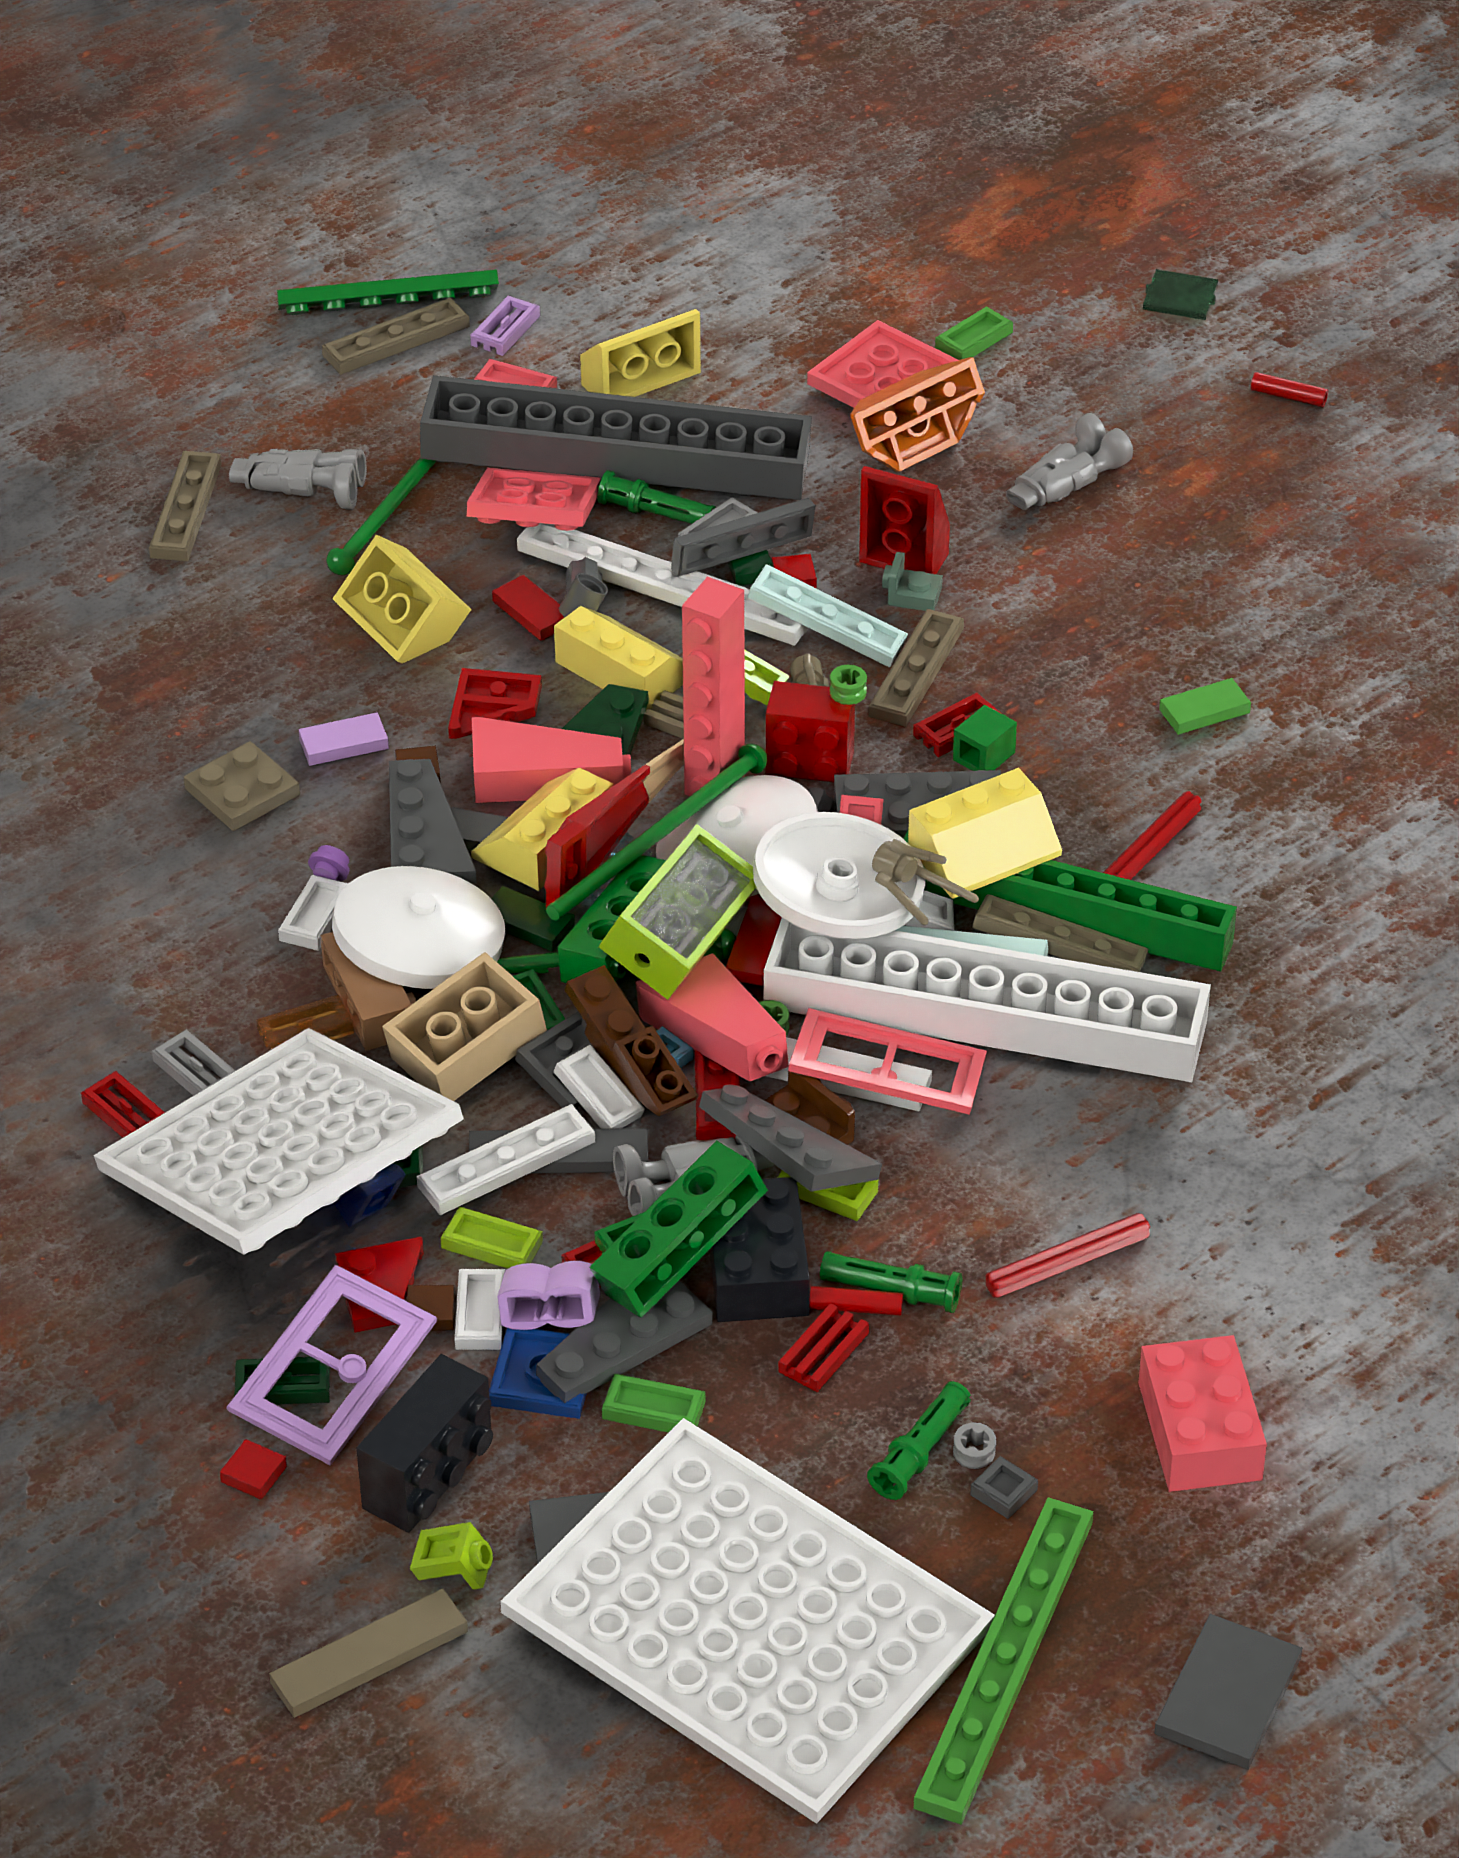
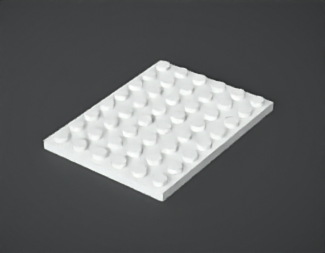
[501,1418,995,1824]

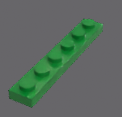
[277,269,499,315]

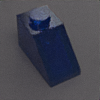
[334,1163,406,1227]

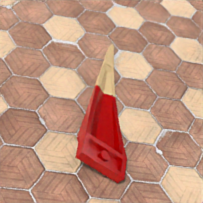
[544,739,684,908]

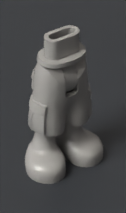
[1006,413,1133,510]
[229,449,367,510]
[613,1136,774,1216]

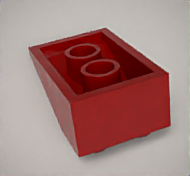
[859,466,950,574]

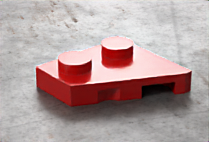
[448,668,542,739]
[335,1236,424,1333]

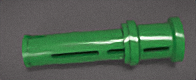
[597,470,716,524]
[820,1251,962,1313]
[867,1381,971,1500]

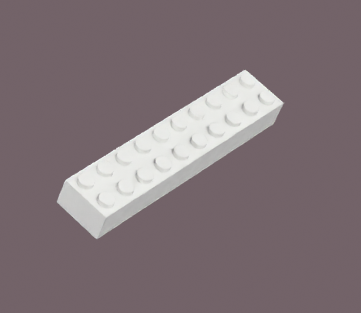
[764,918,1211,1082]

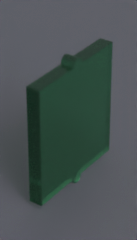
[1143,269,1219,320]

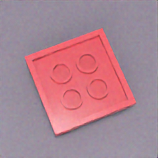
[807,320,958,408]
[467,467,601,531]

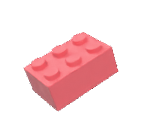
[1138,1335,1267,1492]

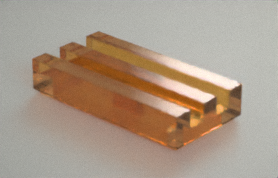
[256,994,354,1051]

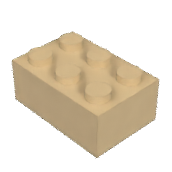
[382,952,547,1101]

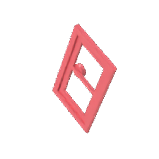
[788,1008,987,1115]

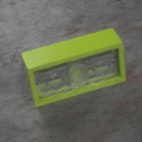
[598,824,756,1000]

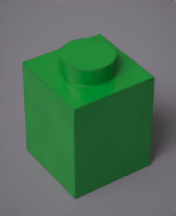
[953,705,1017,771]

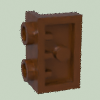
[764,1071,855,1145]

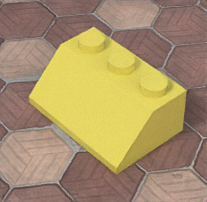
[580,309,701,397]
[333,535,471,664]
[554,606,683,712]
[471,767,613,891]
[908,768,1062,899]

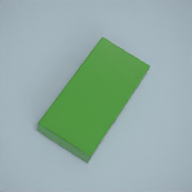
[935,306,1013,360]
[1159,678,1251,735]
[602,1374,706,1433]

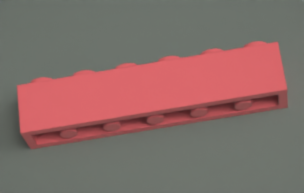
[682,576,745,796]

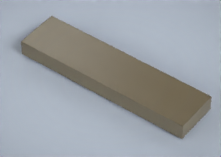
[322,298,470,375]
[149,451,222,561]
[869,609,964,727]
[972,894,1149,972]
[269,1588,468,1718]

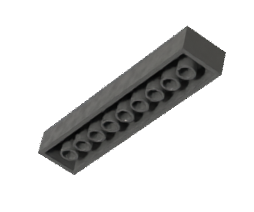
[420,375,812,500]

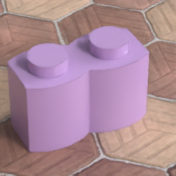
[497,1261,600,1330]

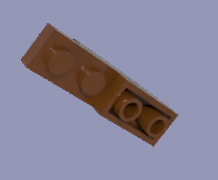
[565,965,698,1117]

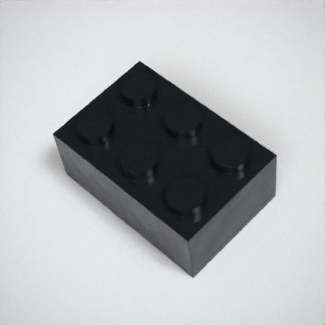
[709,1177,810,1322]
[356,1354,493,1533]

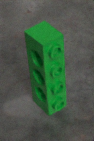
[558,855,666,983]
[589,1140,768,1318]

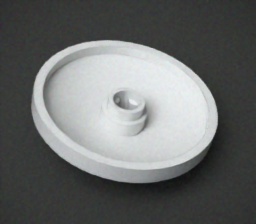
[656,775,818,897]
[753,812,925,939]
[332,866,505,989]

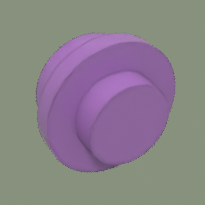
[308,845,350,881]

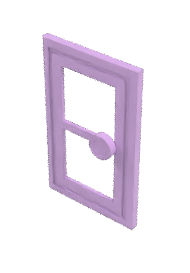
[226,1265,437,1466]

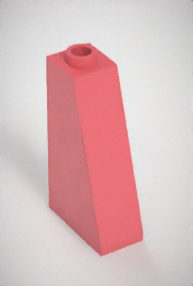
[472,717,631,803]
[635,953,789,1082]

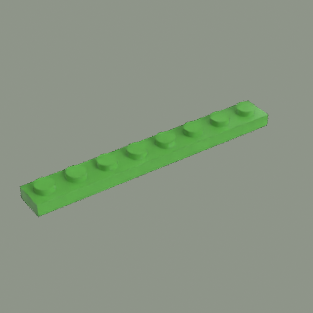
[914,1497,1094,1825]

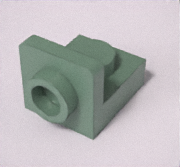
[882,552,943,611]

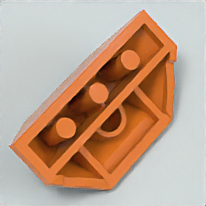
[850,357,985,472]

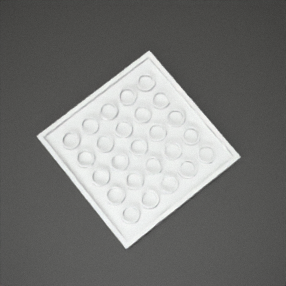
[94,1028,464,1255]

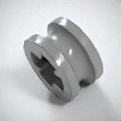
[953,1422,996,1469]

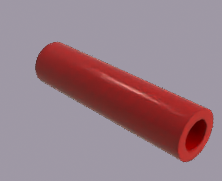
[1251,372,1328,407]
[809,1286,903,1316]

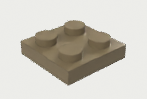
[184,741,300,831]

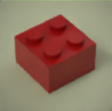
[765,681,855,782]

